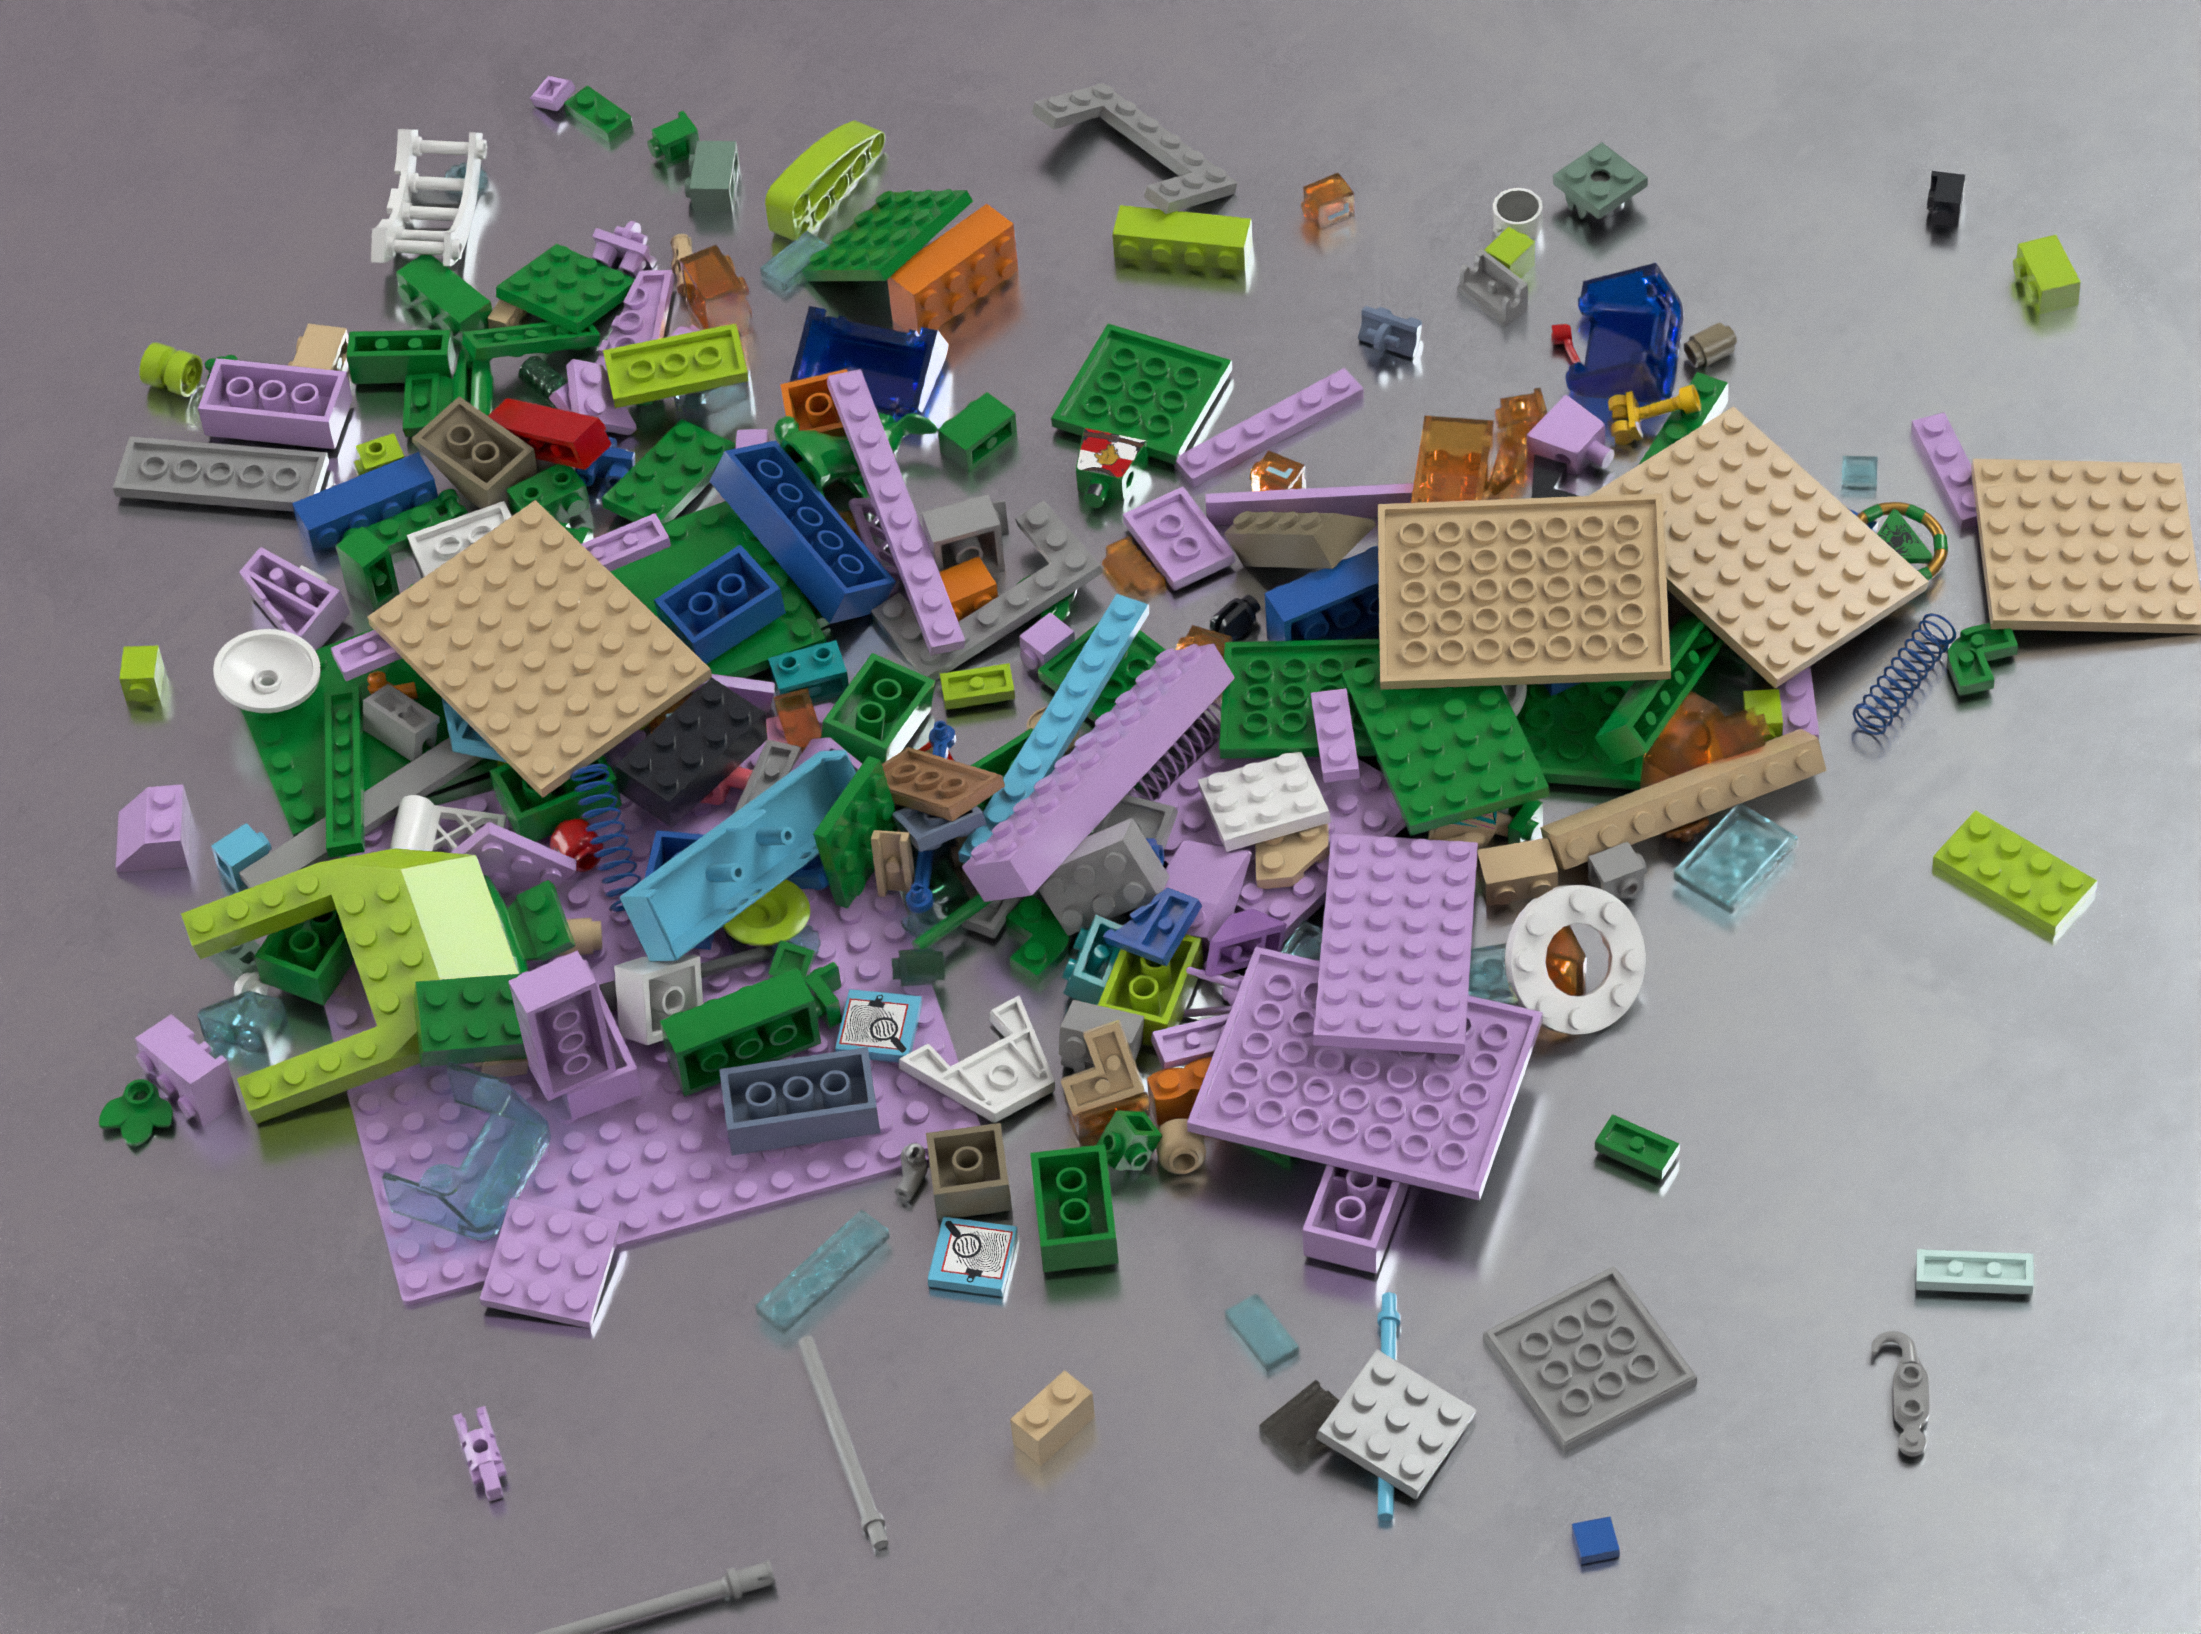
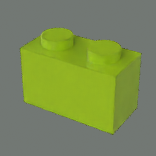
[2013,234,2081,314]

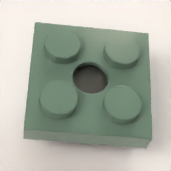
[1553,142,1648,219]

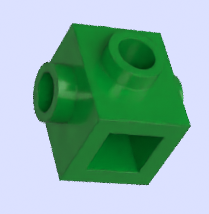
[1096,1111,1163,1171]

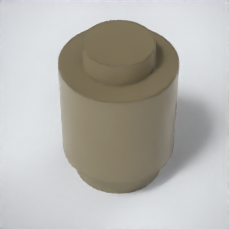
[1684,322,1737,368]

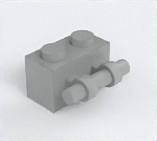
[1058,1000,1144,1073]

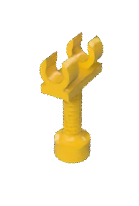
[1608,384,1701,445]

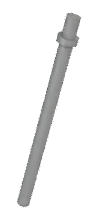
[798,1336,889,1550]

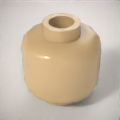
[1156,1119,1206,1174]

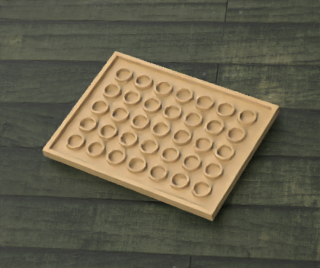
[1589,406,1929,688]
[1378,493,1671,690]
[367,500,712,798]

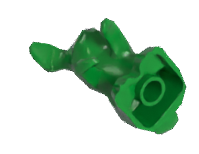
[774,412,938,498]

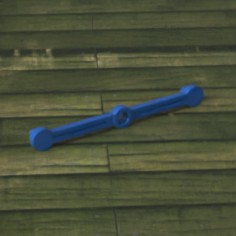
[905,721,956,913]

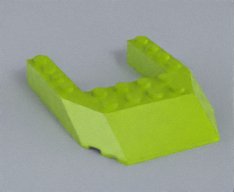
[181,848,519,1124]

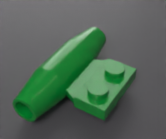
[402,344,494,437]
[484,875,576,973]

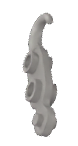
[1871,1331,1930,1457]

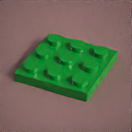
[496,243,635,334]
[1038,622,1166,722]
[813,756,898,909]

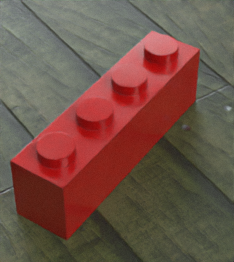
[488,398,612,470]

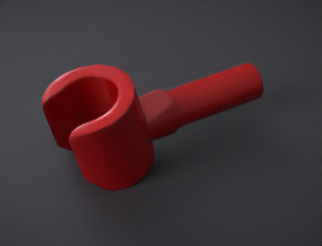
[1551,324,1581,367]

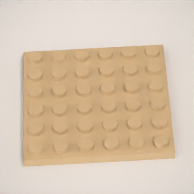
[1971,459,2201,634]

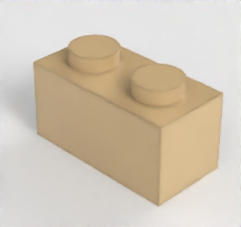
[487,299,527,329]

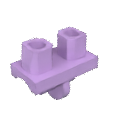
[592,221,657,279]

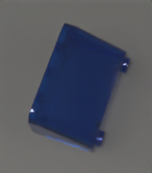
[1565,263,1684,403]
[789,306,949,418]

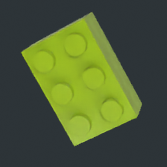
[1098,934,1204,1047]

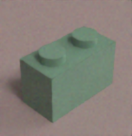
[685,141,740,212]

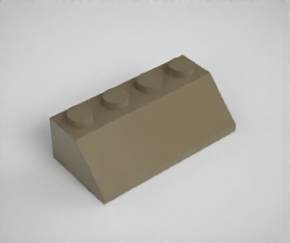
[1224,511,1376,569]

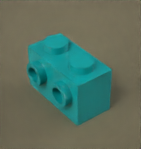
[768,640,849,711]
[1061,915,1122,1005]

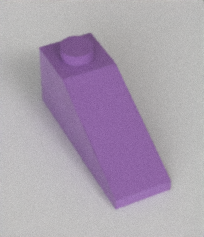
[1205,909,1287,977]

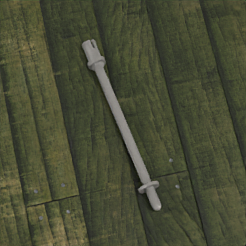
[500,1560,776,1634]

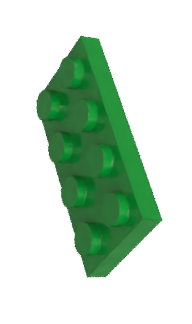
[602,419,736,524]

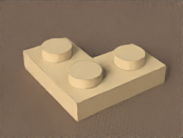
[1061,1020,1145,1116]

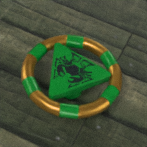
[1857,502,1948,581]

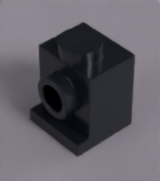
[1927,171,1966,227]

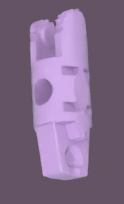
[452,1406,507,1502]

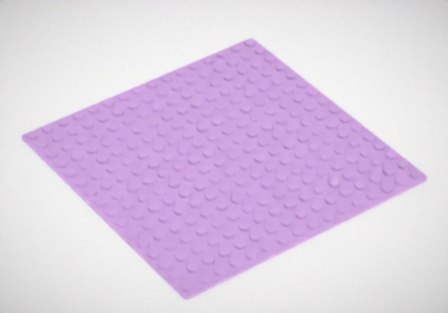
[324,703,981,1305]

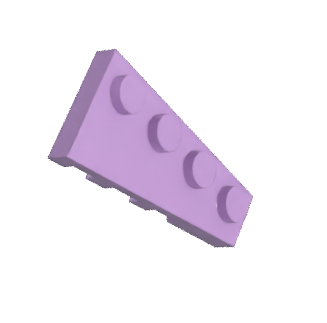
[592,270,675,374]

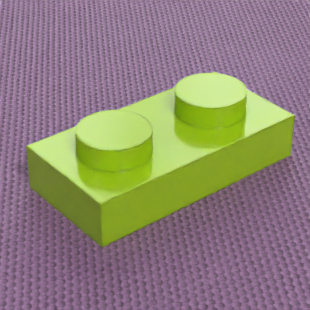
[940,663,1015,710]

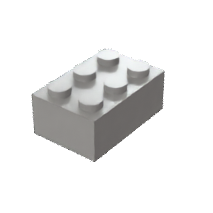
[1038,818,1169,936]

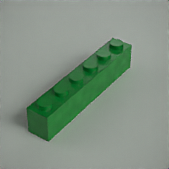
[1595,612,1724,766]

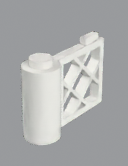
[389,795,506,851]

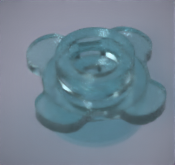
[901,908,939,938]

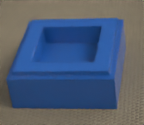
[1572,1516,1620,1564]

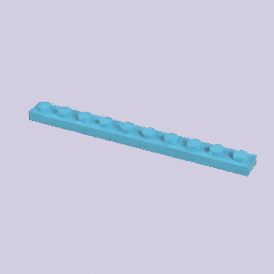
[958,594,1149,863]

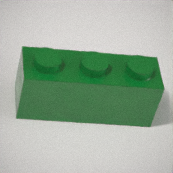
[396,254,492,343]
[346,330,456,384]

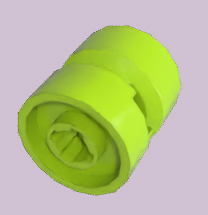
[139,342,203,397]

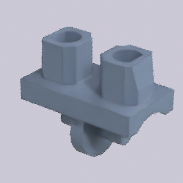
[1358,306,1422,358]

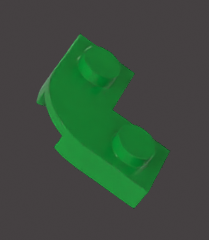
[1947,623,2018,696]
[1006,895,1070,985]

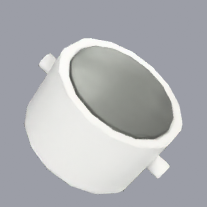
[1493,188,1543,240]

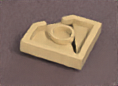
[1255,823,1330,889]

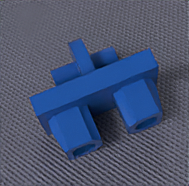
[575,437,635,489]

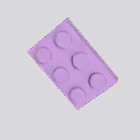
[1123,487,1235,591]

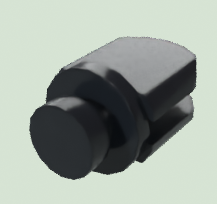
[1209,594,1261,642]

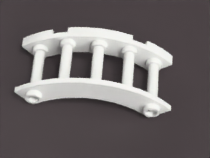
[371,129,487,266]

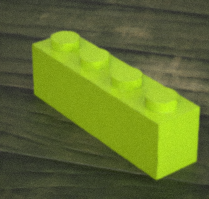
[1112,205,1253,271]

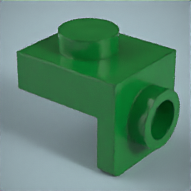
[1508,800,1543,844]
[803,962,842,1029]

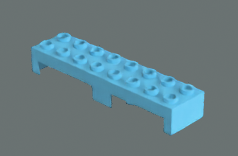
[619,750,856,961]

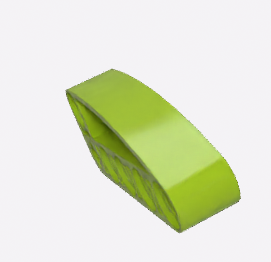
[765,120,885,244]

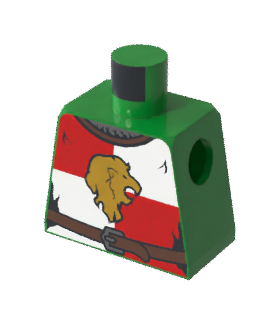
[1076,427,1148,508]

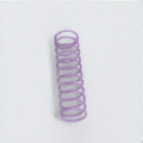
[1127,702,1221,801]

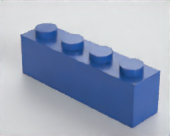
[292,452,438,553]

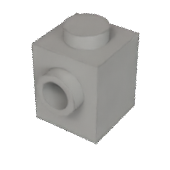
[1588,842,1647,899]

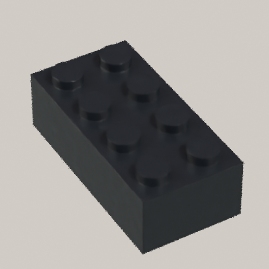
[615,677,768,828]

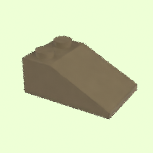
[412,396,538,509]

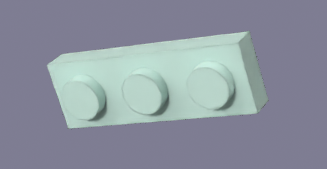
[1916,1249,2034,1294]

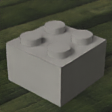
[921,494,1005,573]

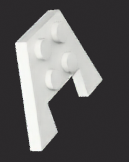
[899,995,1055,1123]

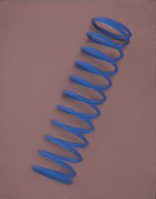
[1852,613,1956,735]
[570,764,641,912]

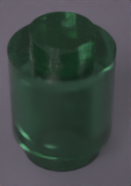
[891,948,945,987]

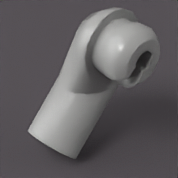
[894,1143,927,1201]

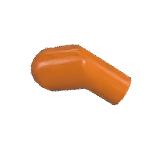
[367,671,418,700]

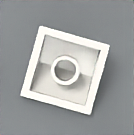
[614,955,703,1045]

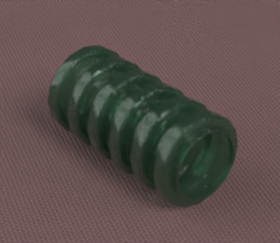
[518,356,568,409]

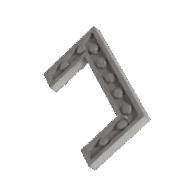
[1031,83,1238,214]
[871,500,1103,681]

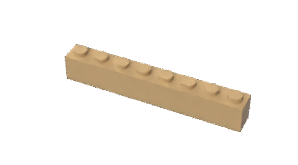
[1540,729,1827,870]

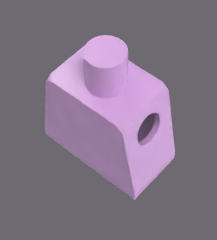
[1527,395,1614,475]

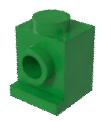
[647,110,700,168]

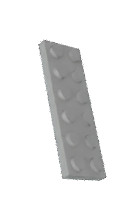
[113,436,329,511]

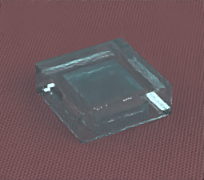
[1841,455,1878,491]

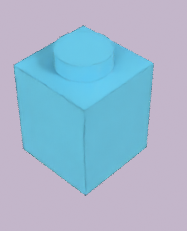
[211,823,272,889]

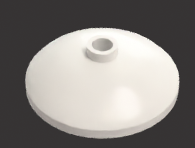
[213,629,321,713]

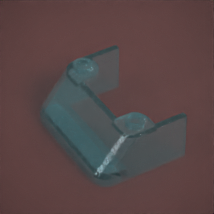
[382,1062,551,1240]

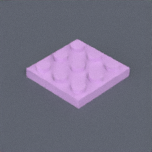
[479,1198,621,1329]

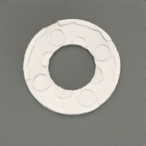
[1505,885,1646,1034]

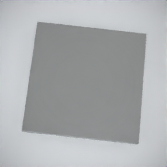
[1483,1265,1697,1453]

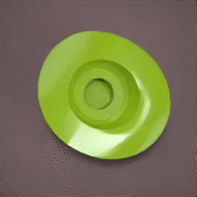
[722,879,810,946]

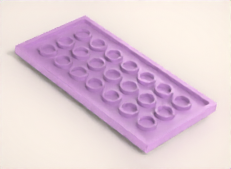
[1313,834,1478,1055]

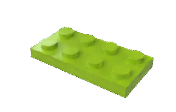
[603,323,749,408]
[1933,810,2097,936]

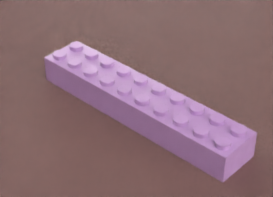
[962,644,1235,902]

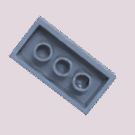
[719,1047,880,1156]

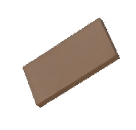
[882,747,1005,821]

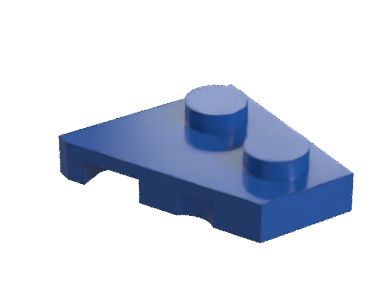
[1103,887,1202,966]

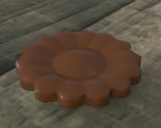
[1661,816,1709,842]

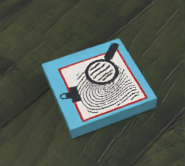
[835,989,922,1063]
[927,1217,1018,1297]

